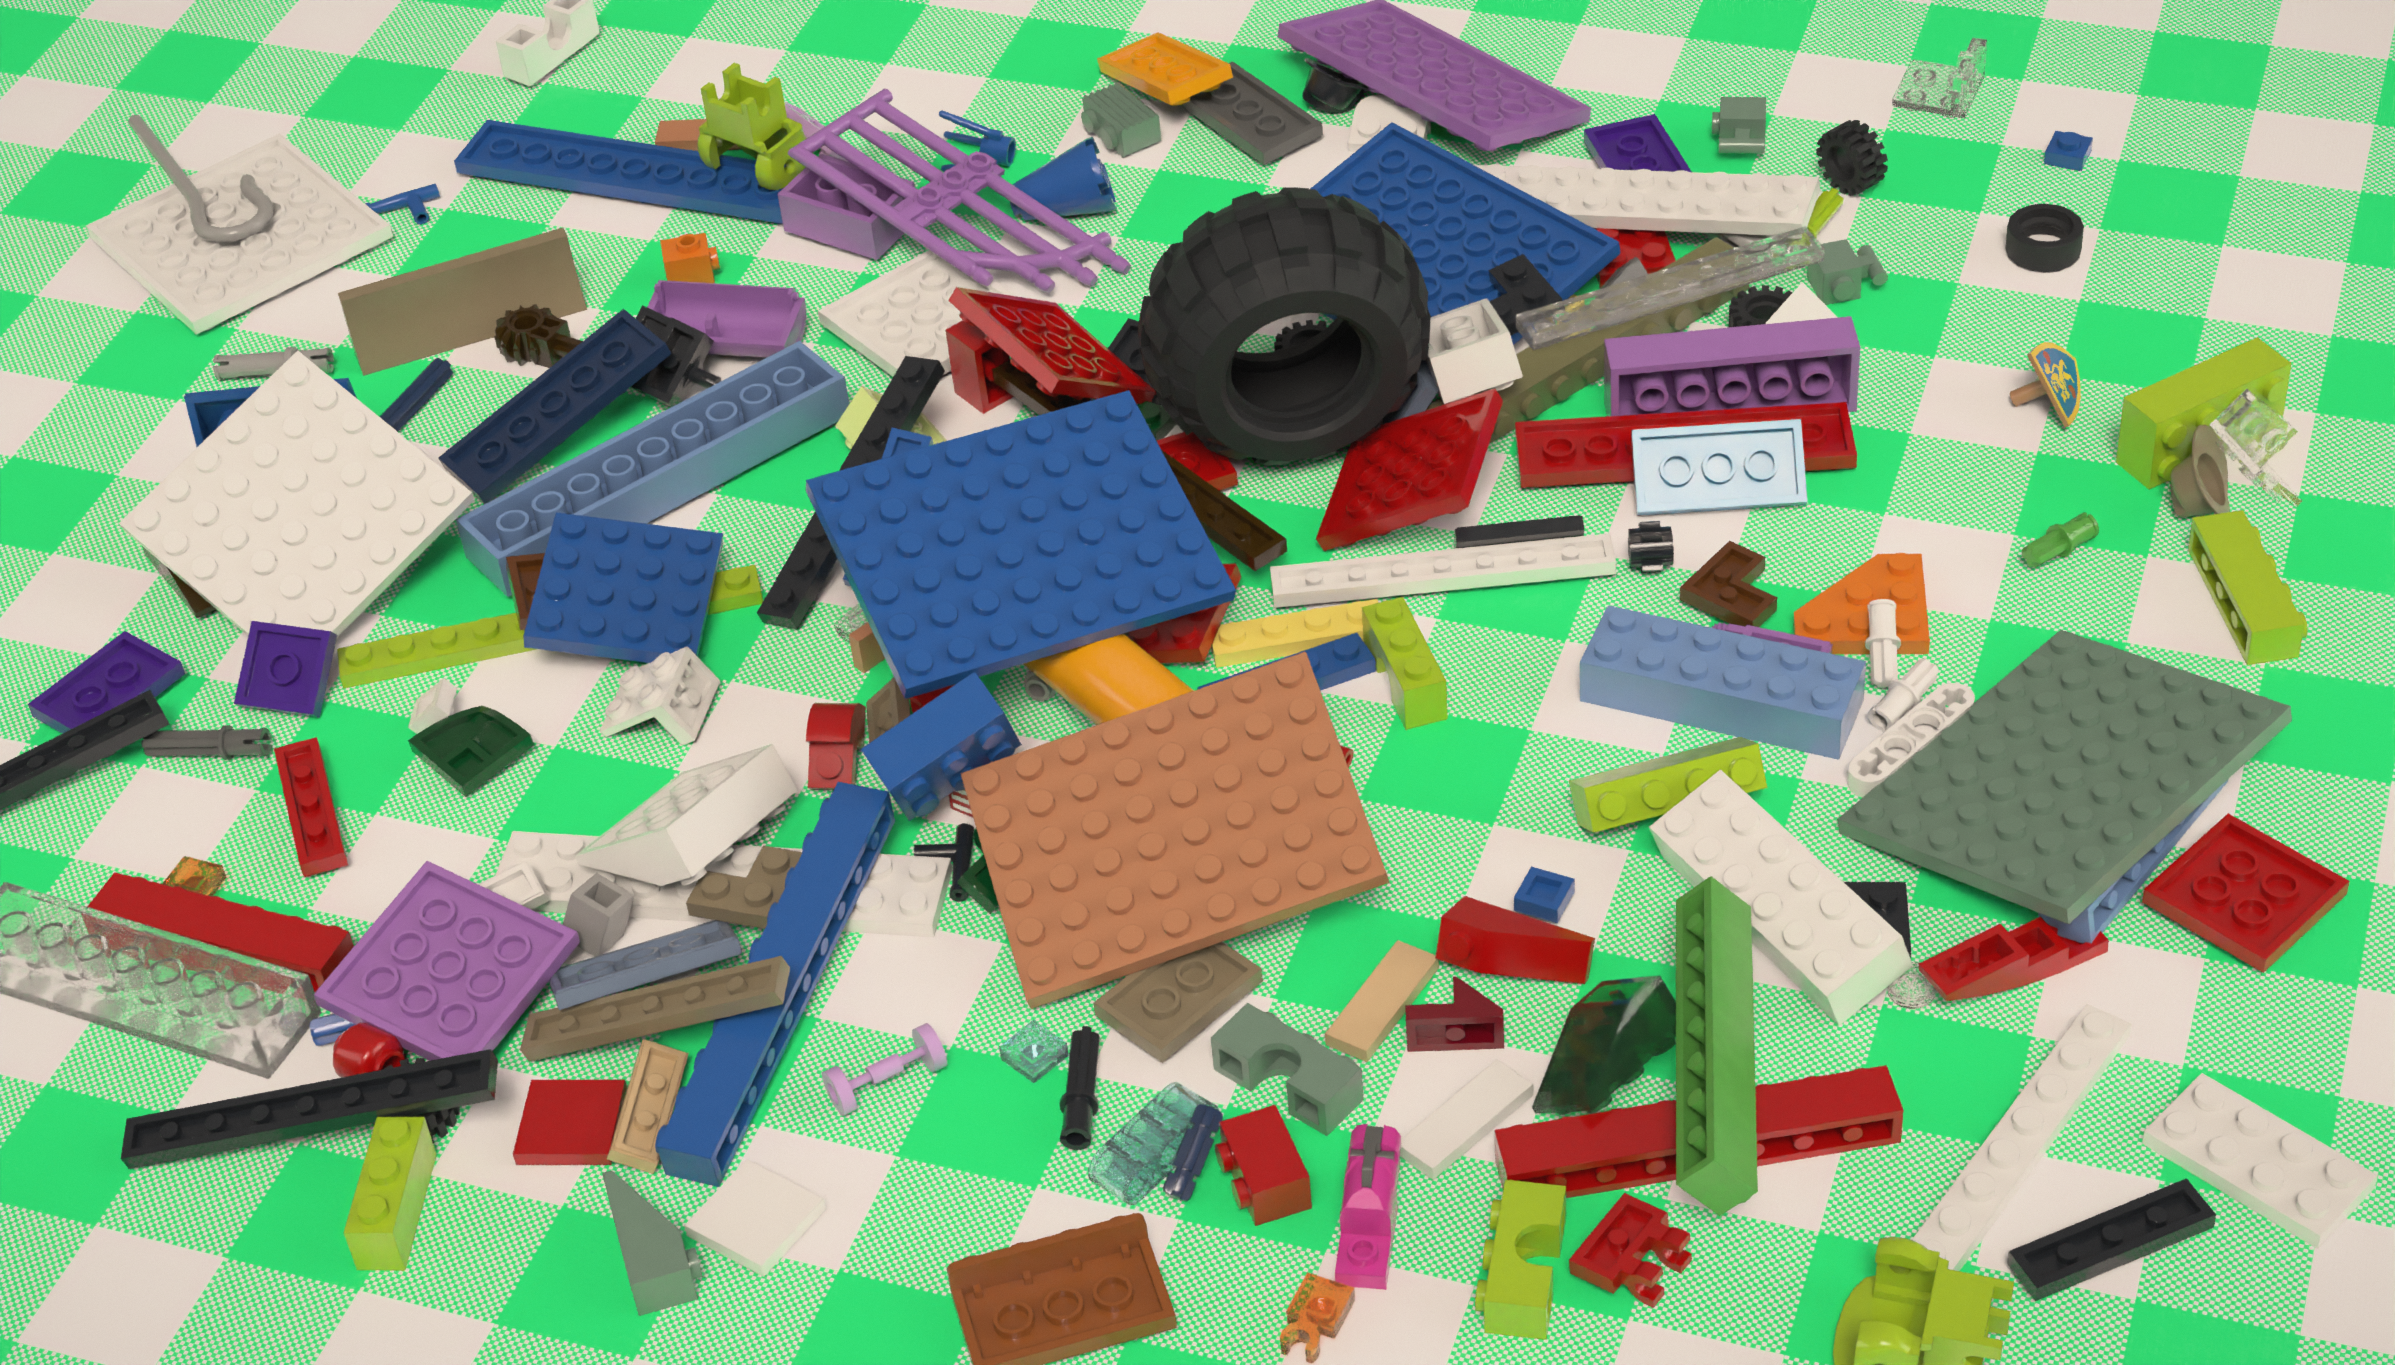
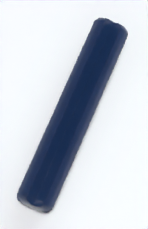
[379,358,453,432]

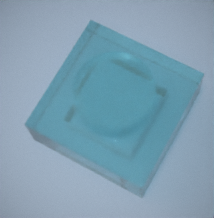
[999,1019,1069,1083]

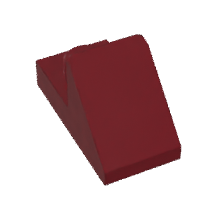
[1405,977,1504,1052]

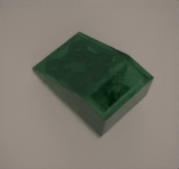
[1532,975,1676,1115]

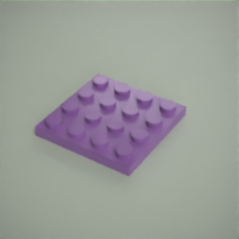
[313,861,580,1061]

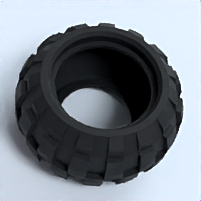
[1138,187,1431,465]

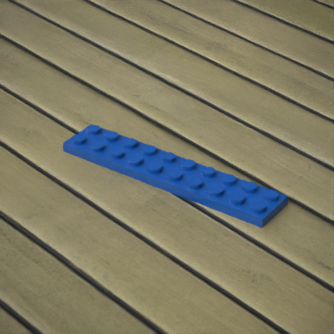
[454,120,786,224]

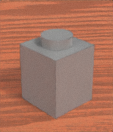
[563,873,635,957]

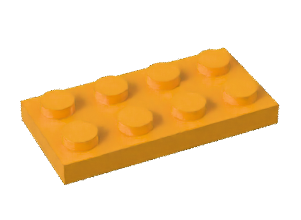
[1097,32,1233,106]

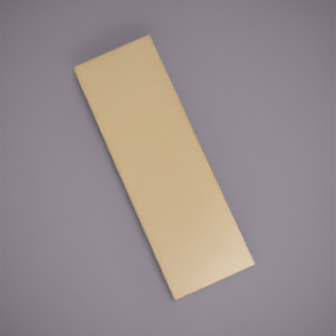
[1325,940,1439,1062]
[607,1039,689,1174]

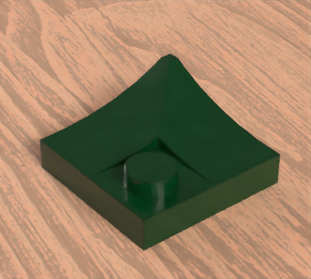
[408,706,534,797]

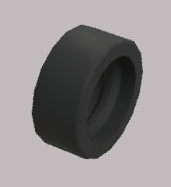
[2005,203,2084,272]

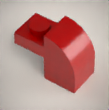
[806,703,866,790]

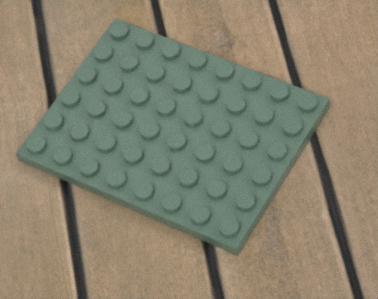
[1837,630,2292,924]

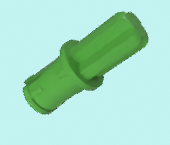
[2021,512,2099,568]

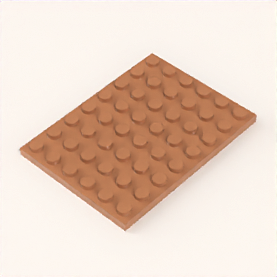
[960,651,1390,1009]

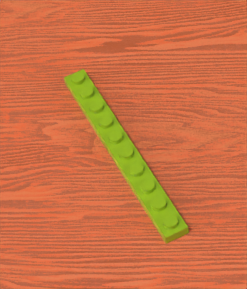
[337,565,763,689]

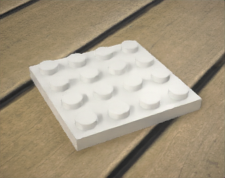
[818,250,1018,377]

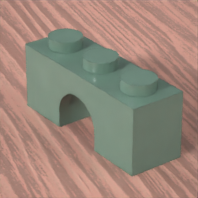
[1211,1003,1364,1136]

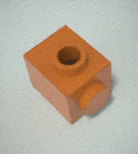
[660,233,720,283]

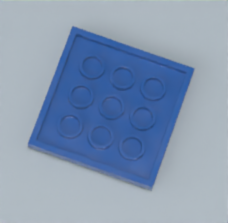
[523,512,723,663]

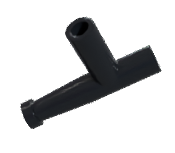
[914,823,974,902]

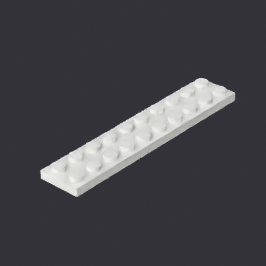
[1475,164,1820,237]
[496,831,953,937]

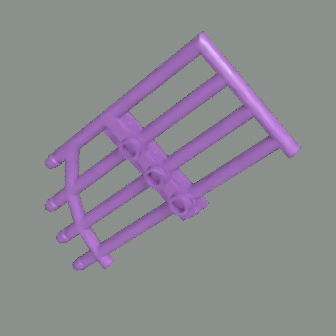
[788,88,1131,293]

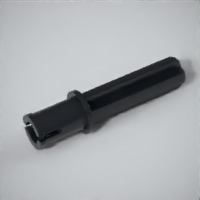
[1059,1026,1100,1150]

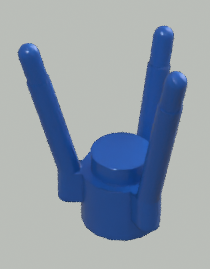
[939,110,1016,172]

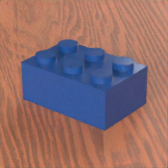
[861,672,1022,821]

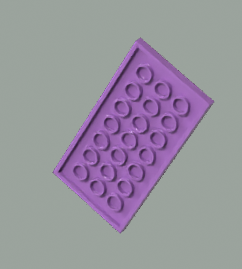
[1277,0,1592,151]

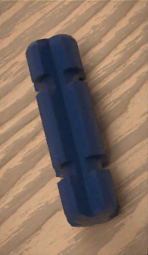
[1163,1104,1223,1201]

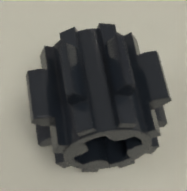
[1628,521,1674,573]

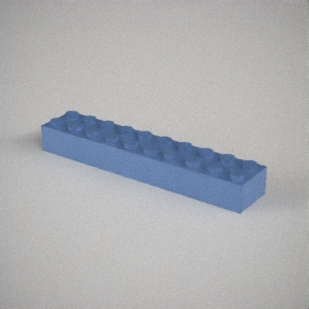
[456,341,849,597]

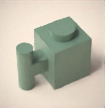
[1712,97,1766,154]
[1807,239,1888,305]

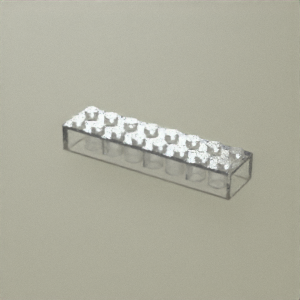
[0,882,322,1079]

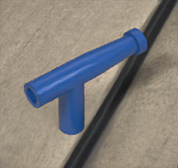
[365,183,440,225]

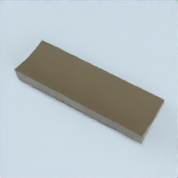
[338,228,587,376]

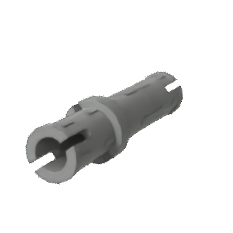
[213,347,334,380]

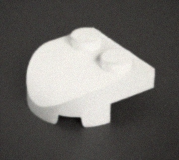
[1348,94,1431,152]

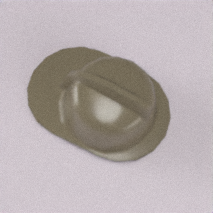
[2171,425,2230,518]

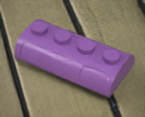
[647,280,806,358]

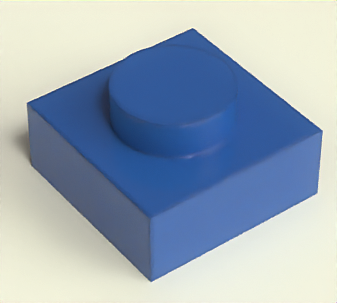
[2044,130,2093,171]
[1514,866,1575,923]

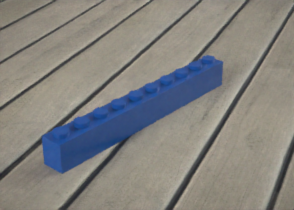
[655,782,895,1187]

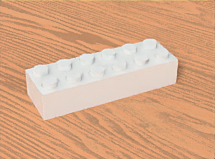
[1649,769,1913,1026]

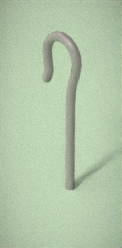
[128,115,274,242]

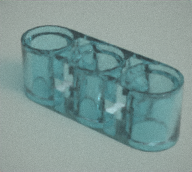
[1088,1081,1219,1205]

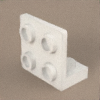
[600,646,720,746]

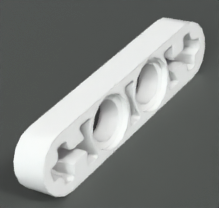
[1847,683,1975,798]

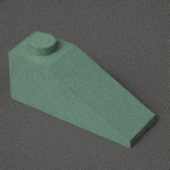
[602,1170,703,1316]

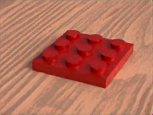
[2142,813,2350,973]

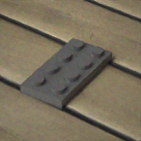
[1180,61,1323,165]

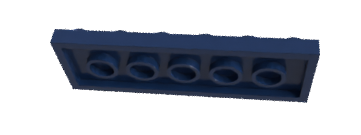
[438,309,672,504]

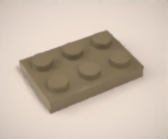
[1093,942,1263,1063]

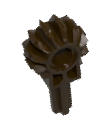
[494,304,583,368]

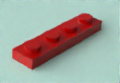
[274,737,348,877]

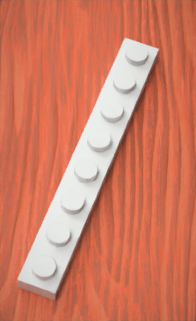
[1270,533,1616,608]
[1912,1004,2132,1271]

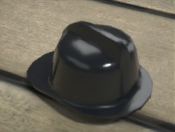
[1302,58,1375,114]

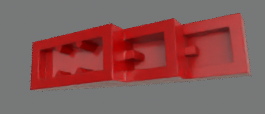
[1919,916,2109,1001]

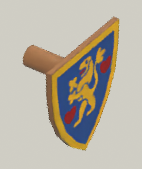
[2010,342,2081,428]

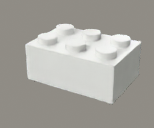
[1426,298,1523,404]

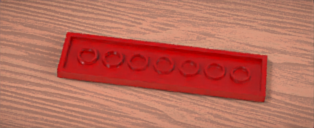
[1515,402,1857,488]

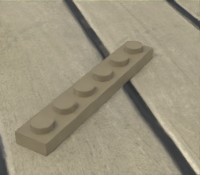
[520,956,790,1062]

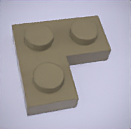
[686,846,802,929]

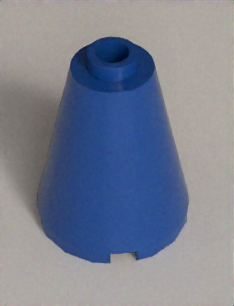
[1009,137,1117,220]

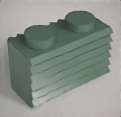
[1081,81,1161,158]

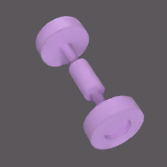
[822,1023,947,1116]

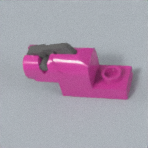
[1335,1124,1401,1290]

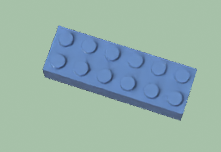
[1580,605,1866,760]

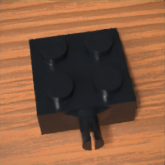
[630,305,721,408]

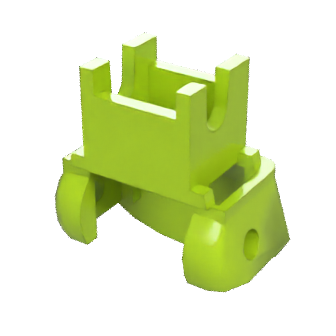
[697,62,814,190]
[1833,1237,2014,1365]

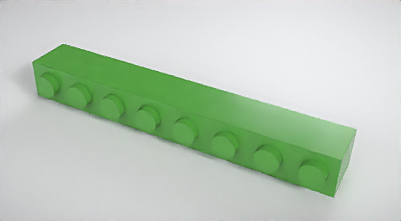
[1676,876,1758,1216]

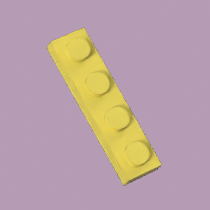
[1211,599,1378,668]

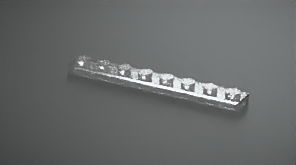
[1516,226,1825,350]

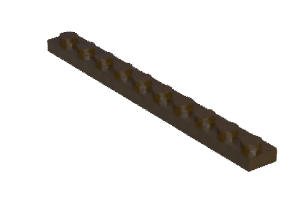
[992,359,1287,571]

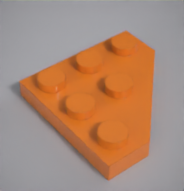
[1793,553,1930,654]

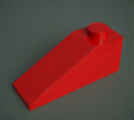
[1435,896,1595,984]

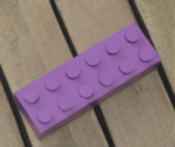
[1604,316,1860,416]

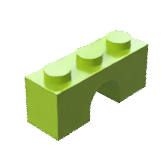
[1362,597,1448,730]
[1475,1180,1566,1340]

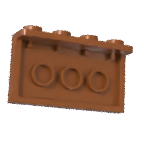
[946,1213,1177,1365]

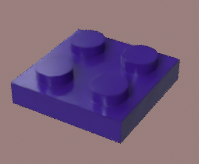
[234,621,337,718]

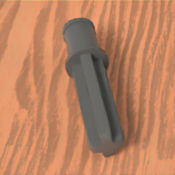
[141,725,272,760]

